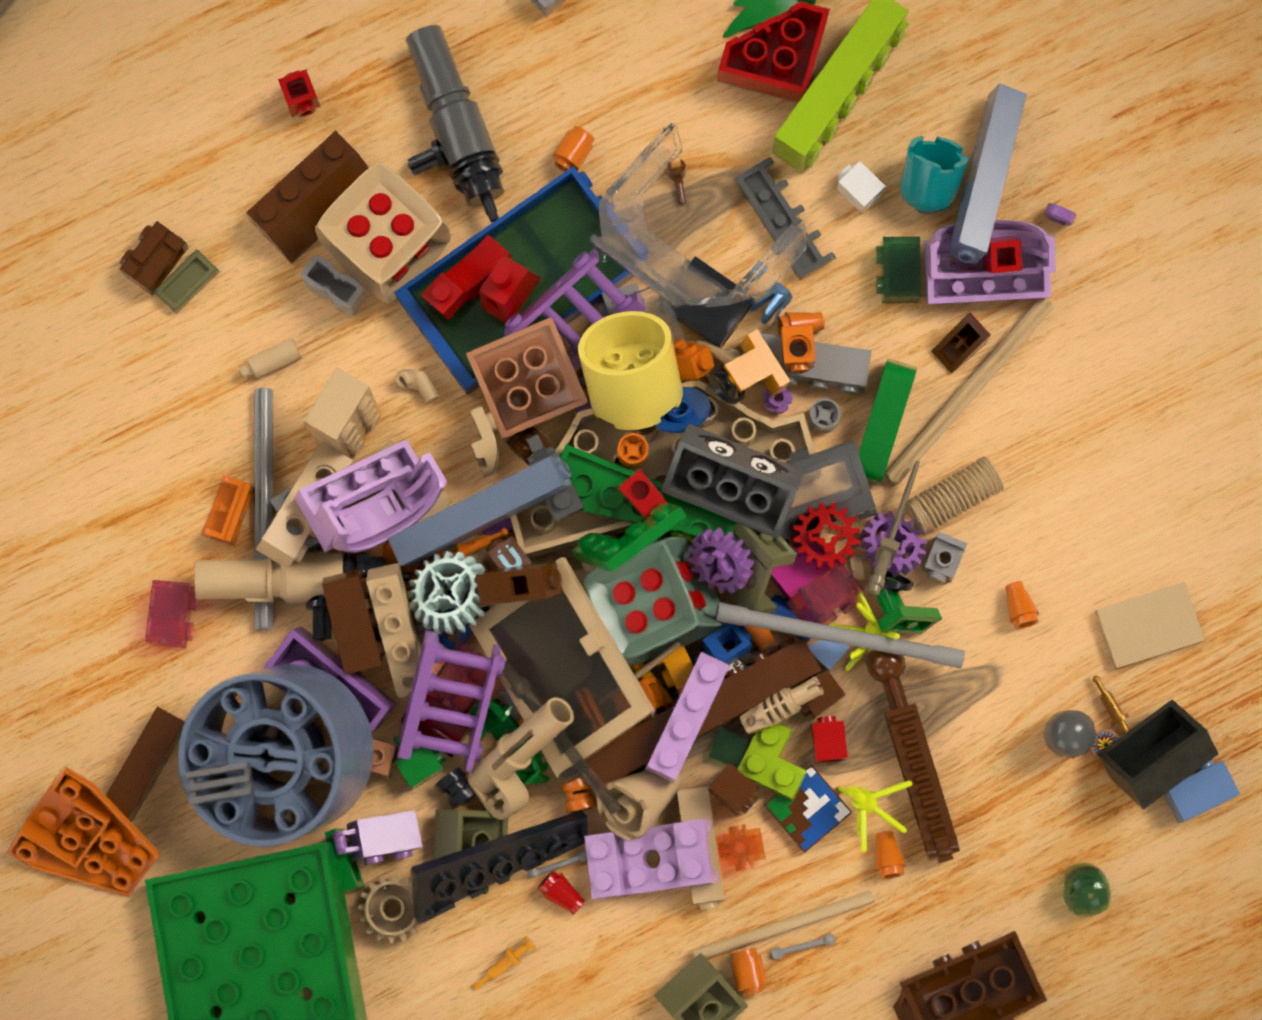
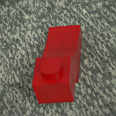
[421,235,512,321]

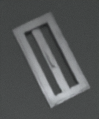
[185,762,254,805]

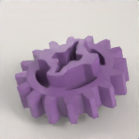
[859,511,926,577]
[687,528,754,594]

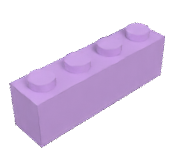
[645,652,730,784]

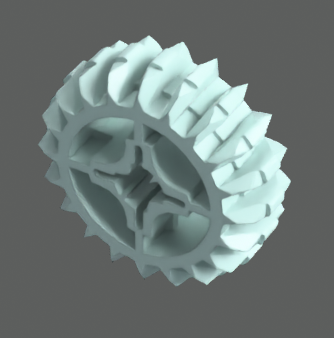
[407,551,490,635]

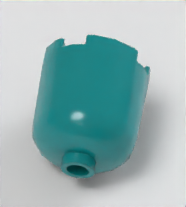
[900,136,969,214]

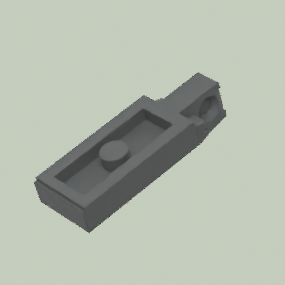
[527,434,585,523]

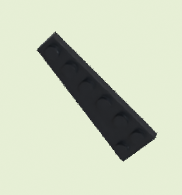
[411,810,588,924]

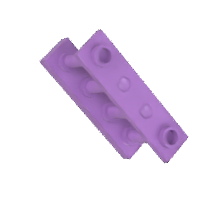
[504,248,646,372]
[397,631,505,772]

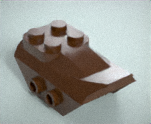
[893,931,1047,1020]

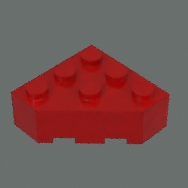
[717,1,830,103]

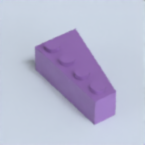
[262,626,398,732]

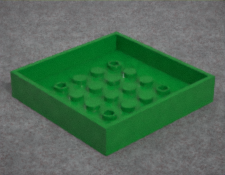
[145,842,367,1020]

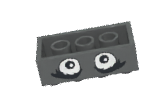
[661,424,805,539]

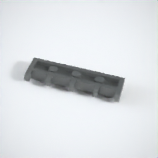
[735,157,836,281]

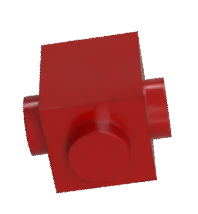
[278,69,320,117]

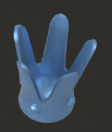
[749,282,793,326]

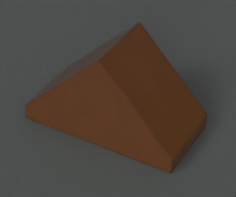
[931,312,991,374]

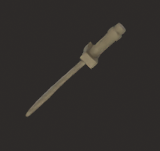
[867,461,920,596]

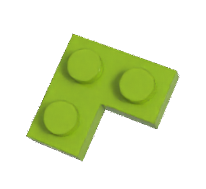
[738,724,807,800]

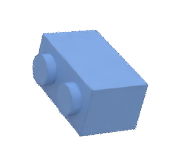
[1164,760,1240,823]

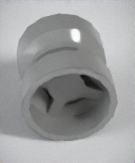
[808,398,840,434]

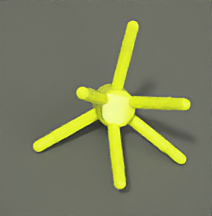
[826,587,900,671]
[837,780,912,852]

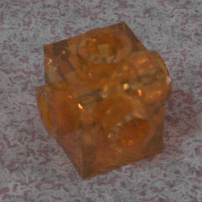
[717,824,766,872]

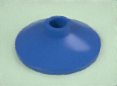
[654,387,710,433]

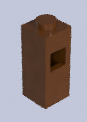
[475,562,562,606]

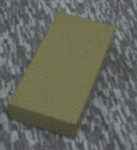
[154,249,220,314]

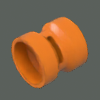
[617,433,649,469]
[560,776,597,813]

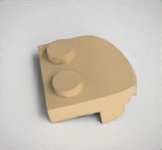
[470,406,499,478]

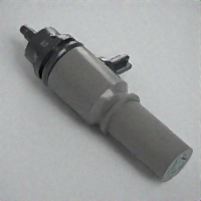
[405,25,505,223]

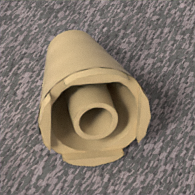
[597,770,681,840]

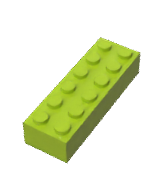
[772,0,909,173]

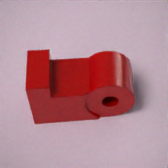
[616,469,667,520]

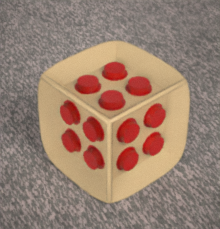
[315,162,451,304]

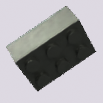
[1098,699,1219,810]

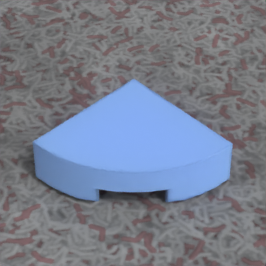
[809,640,850,671]

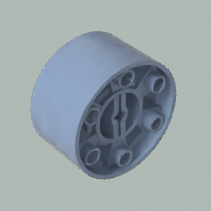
[178,664,373,846]

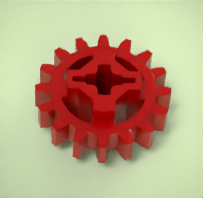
[792,502,860,570]

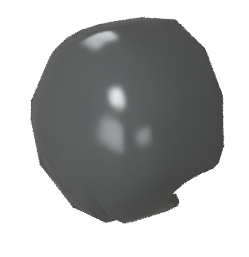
[1044,710,1096,757]

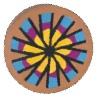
[1090,729,1119,761]

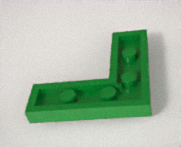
[571,503,687,572]

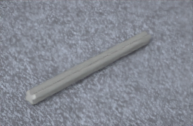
[254,387,273,631]

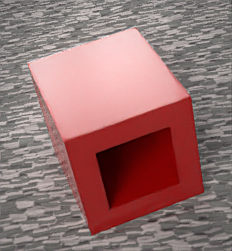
[983,236,1022,274]
[811,716,848,763]

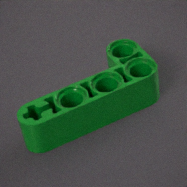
[858,358,917,484]

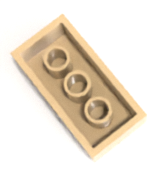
[304,367,381,458]

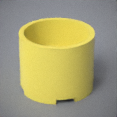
[578,311,683,430]

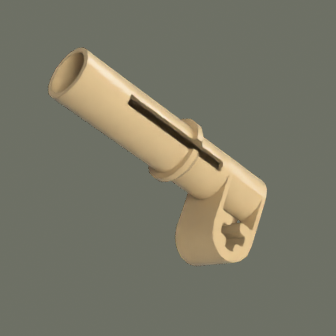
[467,697,574,820]

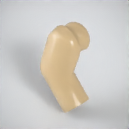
[396,369,439,404]

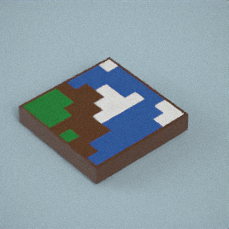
[764,765,852,853]

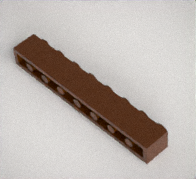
[584,637,821,791]

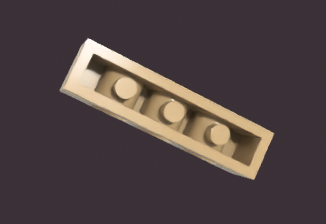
[255,441,353,568]
[366,563,421,698]

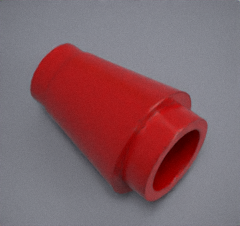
[538,870,585,915]

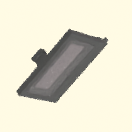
[780,440,877,544]

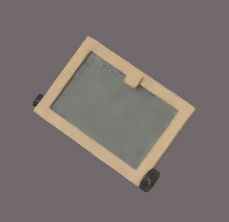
[469,557,655,785]

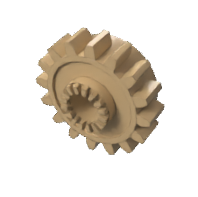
[358,874,425,944]

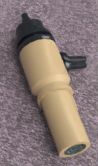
[195,551,410,641]

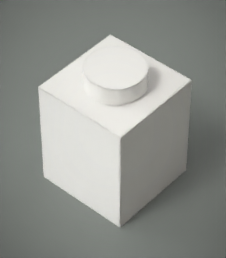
[836,161,886,214]

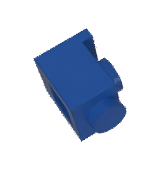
[702,623,752,665]

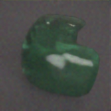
[1063,862,1111,917]

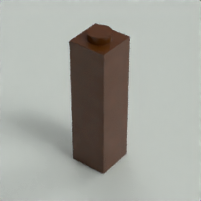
[106,706,185,822]

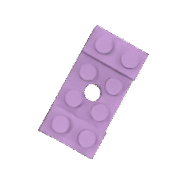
[584,819,719,899]

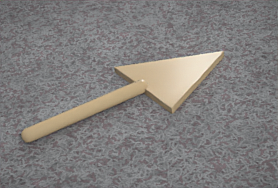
[596,642,681,706]

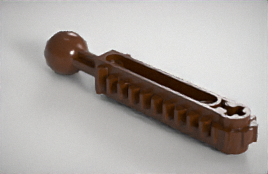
[866,650,960,863]

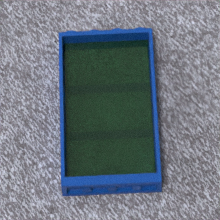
[394,166,647,395]

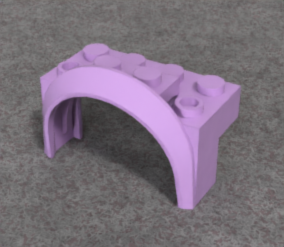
[924,220,1056,304]
[294,439,447,552]

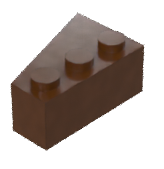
[322,569,386,674]

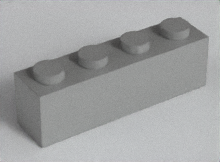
[749,332,872,395]

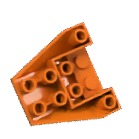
[7,767,160,897]

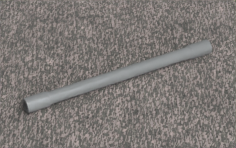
[715,602,965,669]

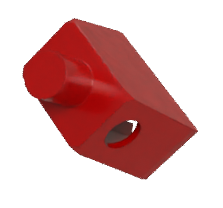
[479,255,541,323]

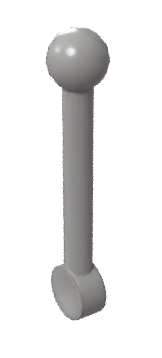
[527,850,587,879]
[771,933,835,960]

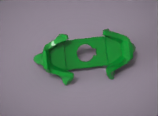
[470,699,550,786]

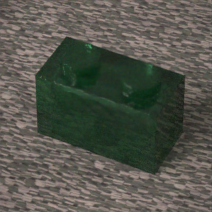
[875,236,921,303]

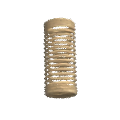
[906,456,1004,535]

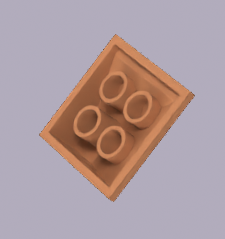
[466,317,588,439]

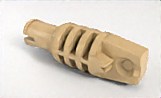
[740,676,824,734]

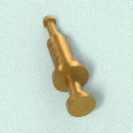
[1092,675,1130,734]

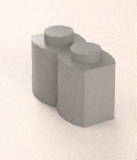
[301,256,367,316]

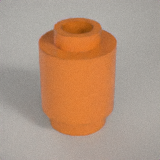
[552,126,594,172]
[730,947,768,996]

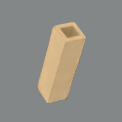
[676,787,725,910]

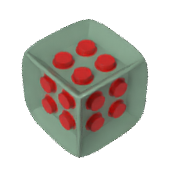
[584,537,725,665]

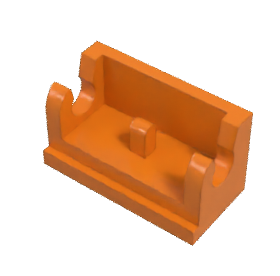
[201,475,254,546]

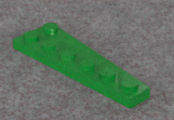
[543,444,736,537]

